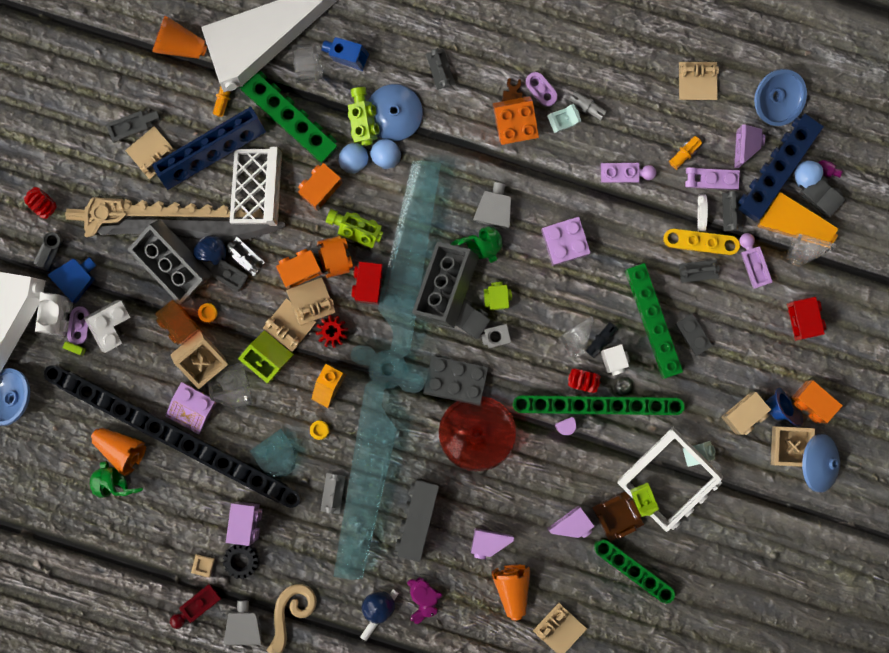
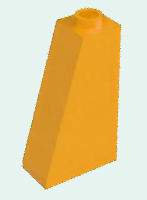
[757,192,838,246]
[311,364,346,408]

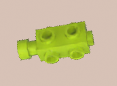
[348,87,380,146]
[325,209,384,248]

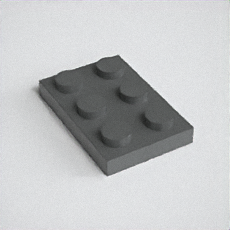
[424,356,488,406]

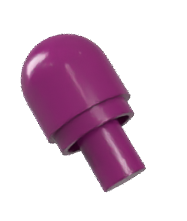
[818,160,843,178]

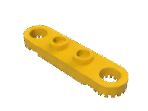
[663,229,740,255]

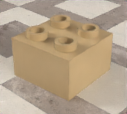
[170,330,228,389]
[721,392,771,435]
[771,426,815,467]

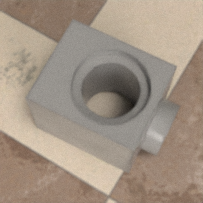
[481,324,511,349]

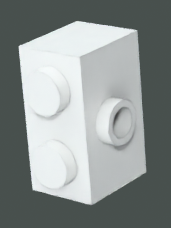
[600,344,630,375]

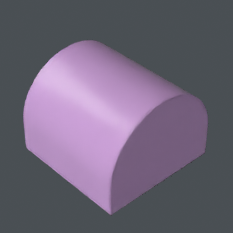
[555,417,576,435]

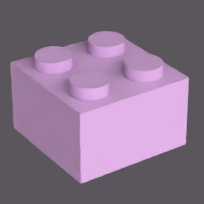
[541,217,590,266]

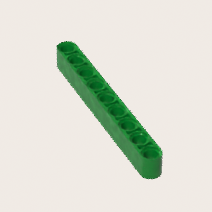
[512,396,685,415]

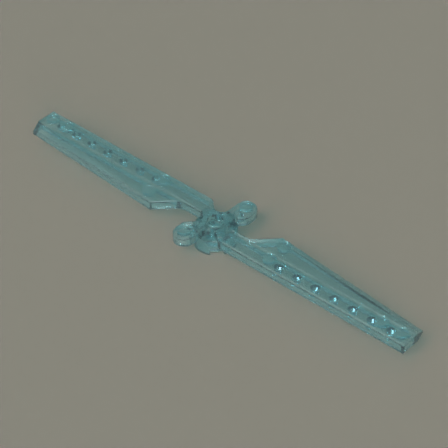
[333,160,441,580]

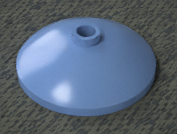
[754,69,807,126]
[368,84,423,141]
[0,368,30,426]
[802,434,840,492]

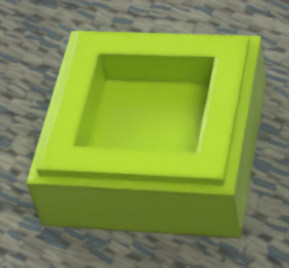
[63,341,86,356]

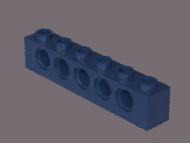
[152,106,266,190]
[738,114,824,222]

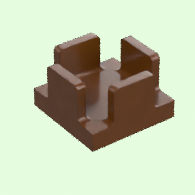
[592,491,644,542]

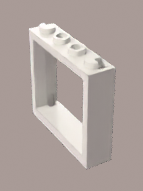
[617,427,723,532]

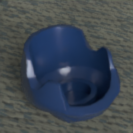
[193,236,226,265]
[361,591,395,624]

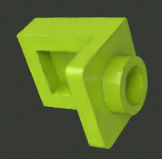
[630,482,659,517]

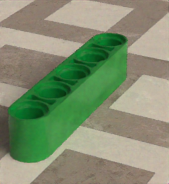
[594,539,675,604]

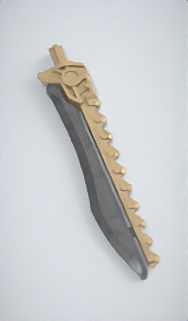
[65,197,285,242]

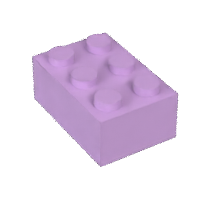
[226,501,263,546]

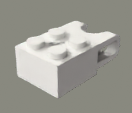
[35,292,73,336]

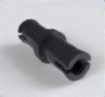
[585,322,618,358]

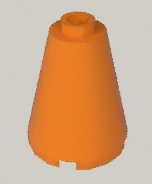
[152,16,207,59]
[91,427,146,476]
[492,564,530,620]

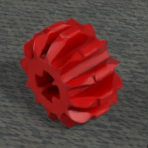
[24,187,57,219]
[316,315,348,348]
[568,368,600,393]

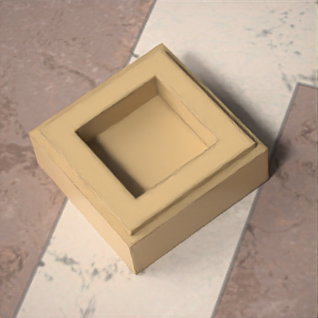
[191,554,215,578]

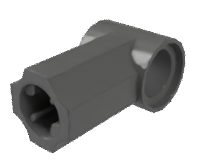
[33,232,64,270]

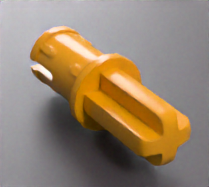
[213,86,231,117]
[668,136,702,170]

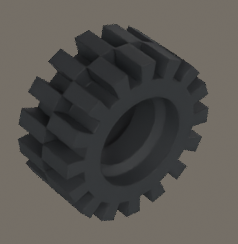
[223,544,259,579]

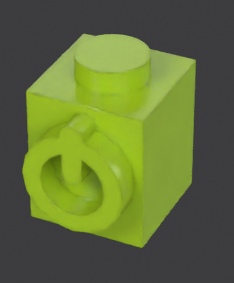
[484,282,512,311]

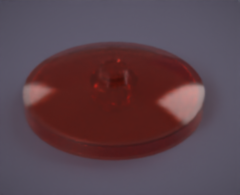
[439,396,516,471]

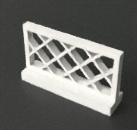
[230,147,282,226]

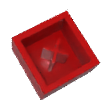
[351,262,383,305]
[787,297,826,341]

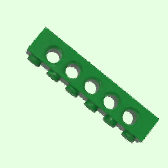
[238,70,338,164]
[625,263,683,379]

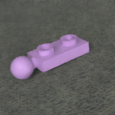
[601,163,656,183]
[739,233,772,289]

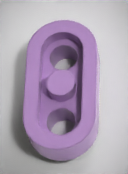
[526,72,557,107]
[67,307,90,345]

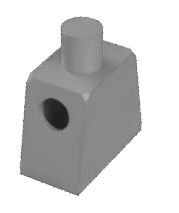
[473,182,511,229]
[224,600,262,645]

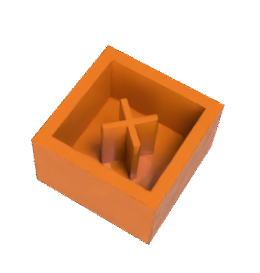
[493,96,539,145]
[298,163,343,211]
[276,249,323,289]
[791,380,843,424]

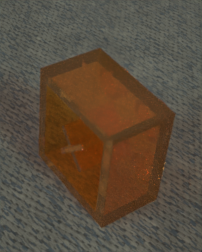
[155,299,202,345]

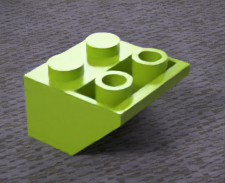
[238,330,294,384]

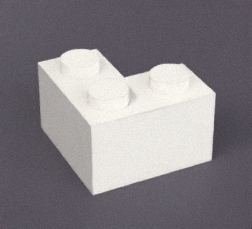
[84,300,130,353]

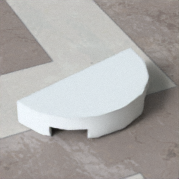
[697,194,708,232]

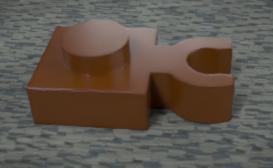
[502,78,522,101]

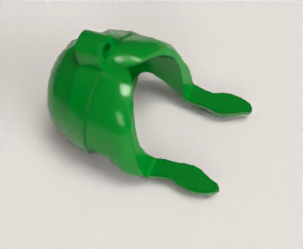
[450,226,503,263]
[90,461,143,498]

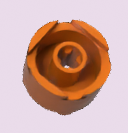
[317,236,353,278]

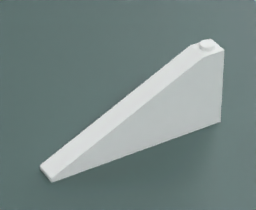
[201,0,338,92]
[0,272,46,372]

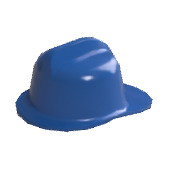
[765,388,803,426]

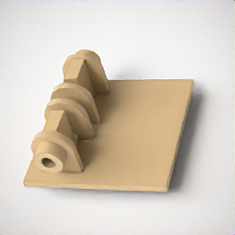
[679,62,719,100]
[125,126,175,179]
[286,277,336,326]
[263,298,316,352]
[533,603,587,653]

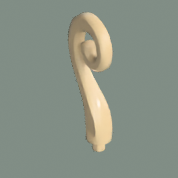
[266,584,317,653]

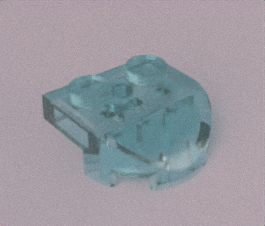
[250,429,298,477]

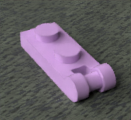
[685,168,740,190]

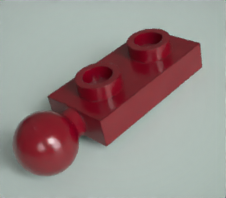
[170,584,222,629]

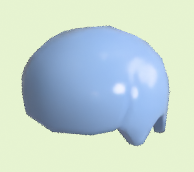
[370,139,401,169]
[338,143,369,174]
[794,160,823,188]

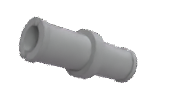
[569,90,607,121]

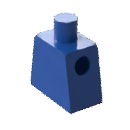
[322,37,369,71]
[48,257,97,303]

